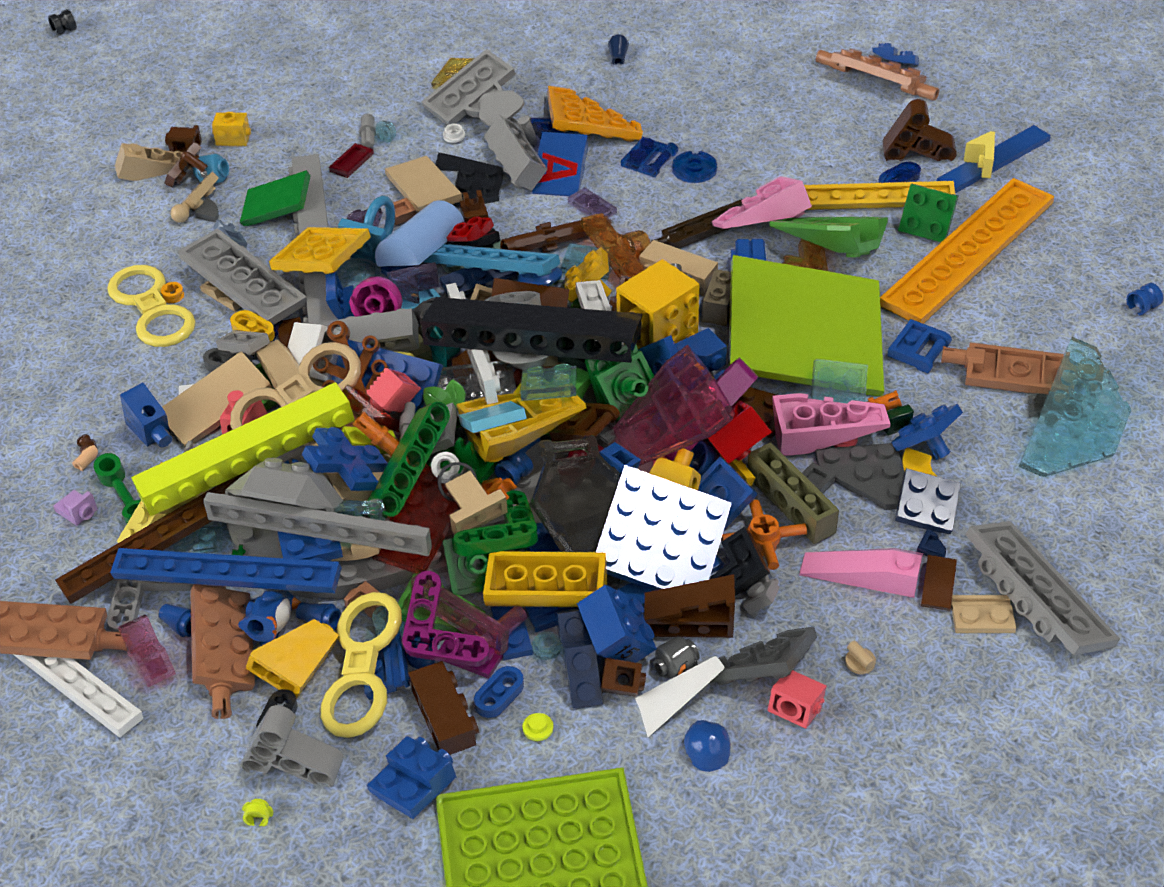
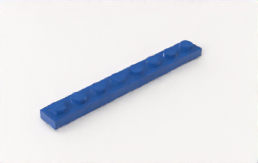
[110,548,342,593]

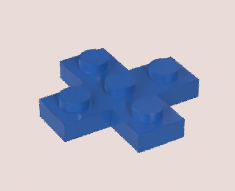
[301,427,388,491]

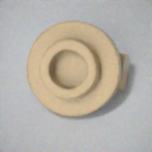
[845,640,876,674]

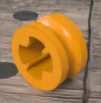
[161,282,184,303]

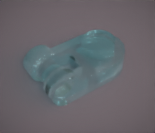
[334,499,386,521]

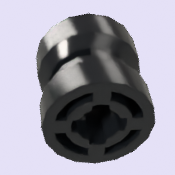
[48,9,77,35]

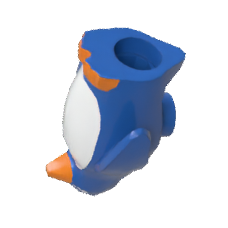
[238,590,301,646]

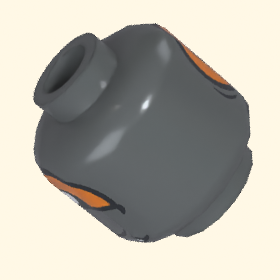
[653,636,700,679]

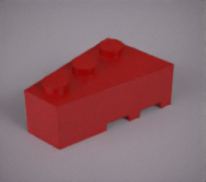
[708,401,772,464]

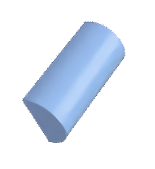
[375,200,464,266]

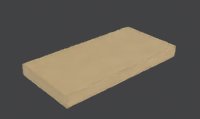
[385,155,463,212]
[162,351,272,447]

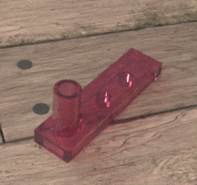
[411,573,527,656]

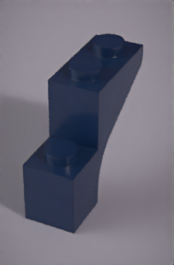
[555,607,603,709]

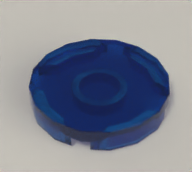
[672,151,718,183]

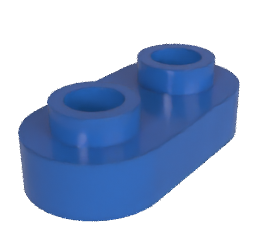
[474,666,524,718]

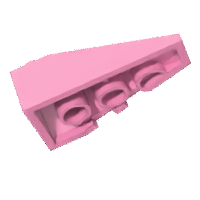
[712,176,812,229]

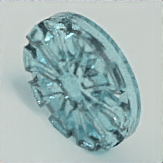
[336,258,380,289]

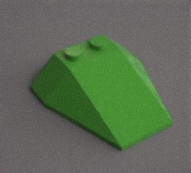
[770,217,888,257]

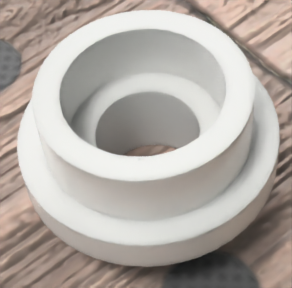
[443,124,465,143]
[431,452,460,479]

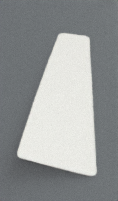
[635,656,724,737]

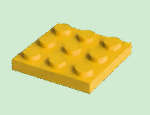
[269,227,371,274]

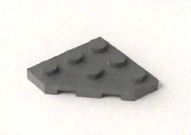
[815,443,904,510]
[709,627,817,685]

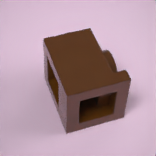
[165,125,202,152]
[601,658,646,697]

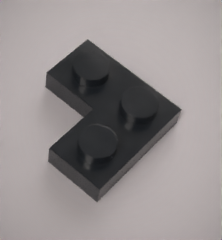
[709,527,770,596]

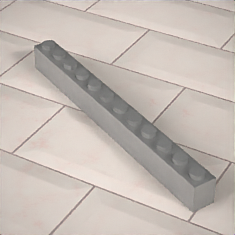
[288,154,338,329]

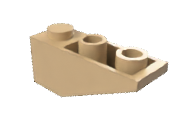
[115,143,192,181]

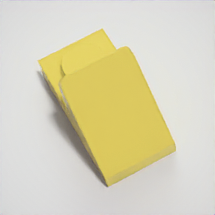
[964,131,995,178]

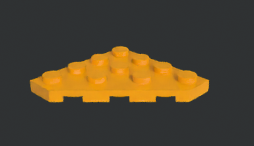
[547,86,643,141]

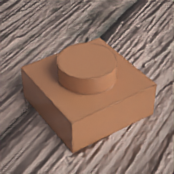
[393,197,416,225]

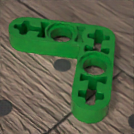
[454,490,538,556]

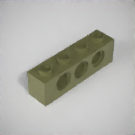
[747,442,839,544]

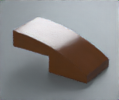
[921,555,957,611]

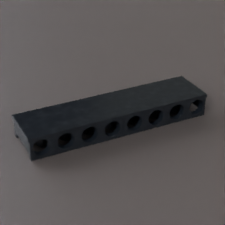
[421,297,642,363]

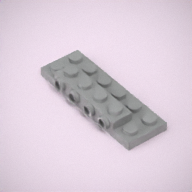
[178,228,307,325]
[965,521,1120,655]

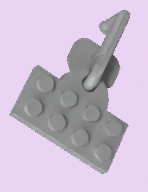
[421,49,537,146]

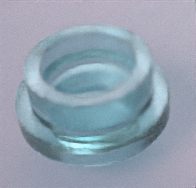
[375,120,396,143]
[532,631,562,660]

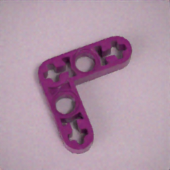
[402,571,490,666]

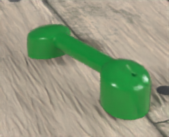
[93,453,141,524]

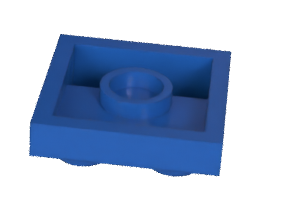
[367,736,456,819]

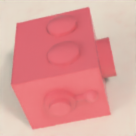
[767,670,827,729]

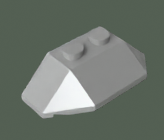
[225,458,344,512]

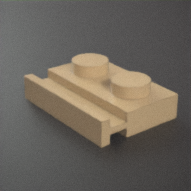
[951,595,1016,633]

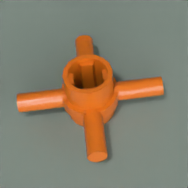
[721,500,807,570]

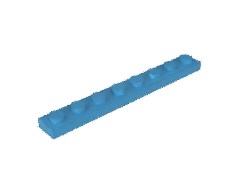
[423,244,561,276]

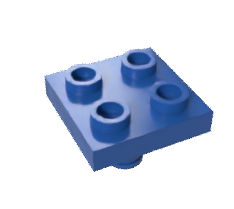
[891,403,963,460]

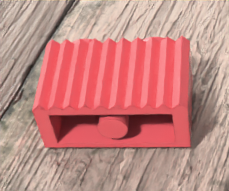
[366,368,421,413]

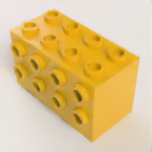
[616,259,699,349]

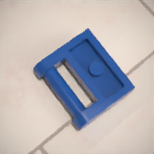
[887,319,952,374]

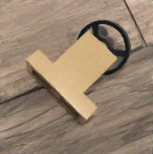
[437,462,507,534]

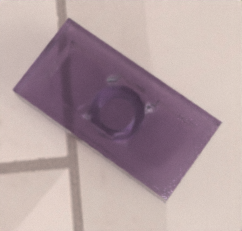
[568,187,617,219]

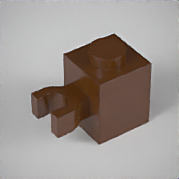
[460,190,489,223]

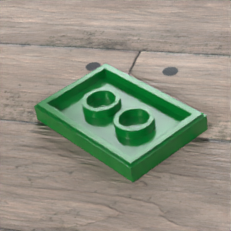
[240,170,311,226]

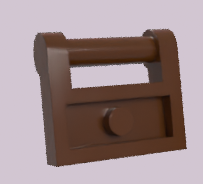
[549,402,620,446]

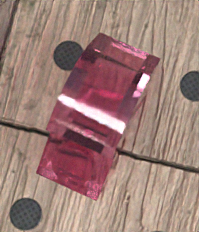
[117,614,176,687]

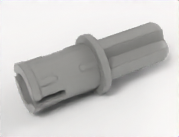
[359,114,377,148]

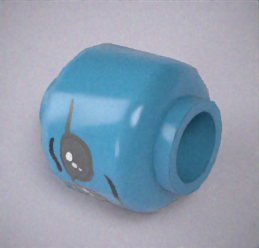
[193,154,229,184]

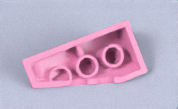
[772,393,890,456]
[799,548,923,598]

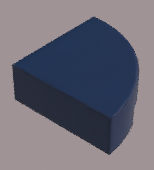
[917,529,946,557]

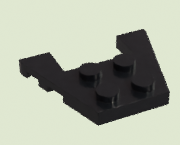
[436,153,504,207]

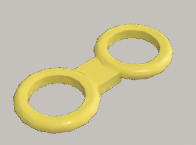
[107,265,196,347]
[321,592,402,738]

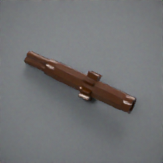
[500,215,612,253]

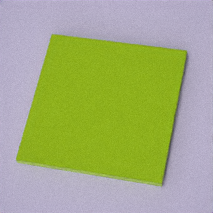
[728,255,884,396]
[436,767,648,887]

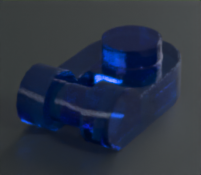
[878,162,921,183]

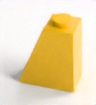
[245,619,339,699]

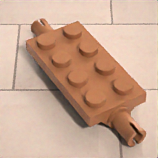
[816,48,940,101]
[941,342,1103,399]
[190,584,255,719]
[0,601,132,660]

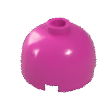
[349,276,403,317]

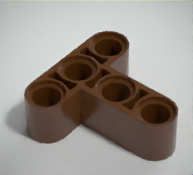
[883,99,957,161]

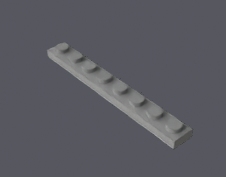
[203,492,432,556]

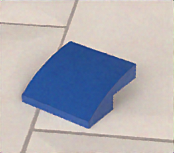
[325,272,355,320]

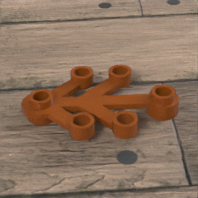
[313,321,389,416]

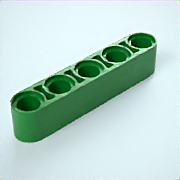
[365,402,450,520]

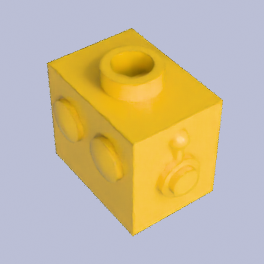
[212,111,251,146]

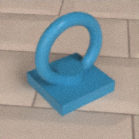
[338,195,395,265]

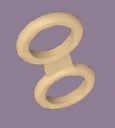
[230,342,361,430]

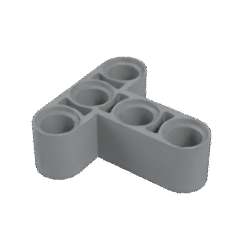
[241,705,344,787]

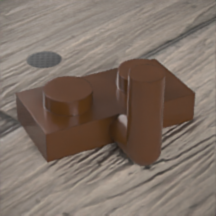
[164,142,208,187]

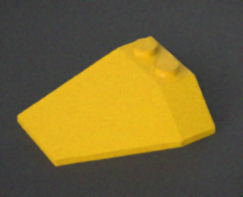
[456,386,586,462]

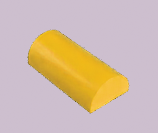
[483,551,607,607]

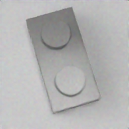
[215,330,270,355]

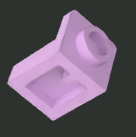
[53,490,98,526]

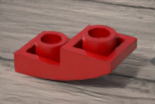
[446,216,494,242]

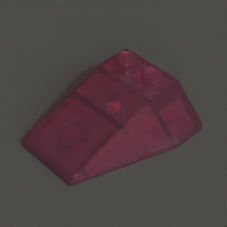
[613,345,735,466]

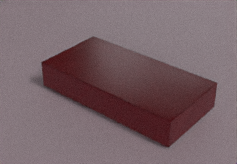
[329,143,374,178]

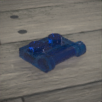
[621,137,678,177]

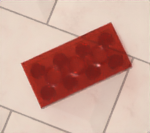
[372,465,461,574]

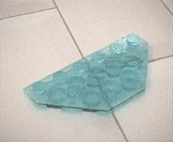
[1018,337,1131,477]

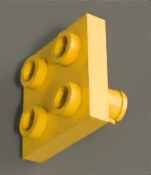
[564,247,612,303]

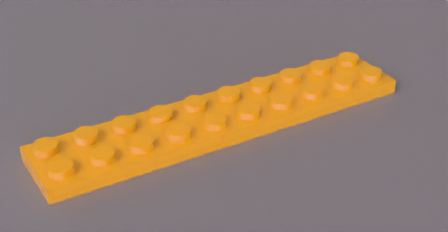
[880,178,1054,324]

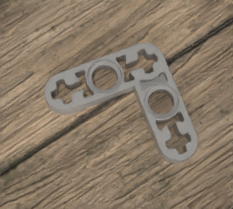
[107,579,193,633]

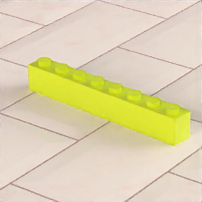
[131,382,355,517]

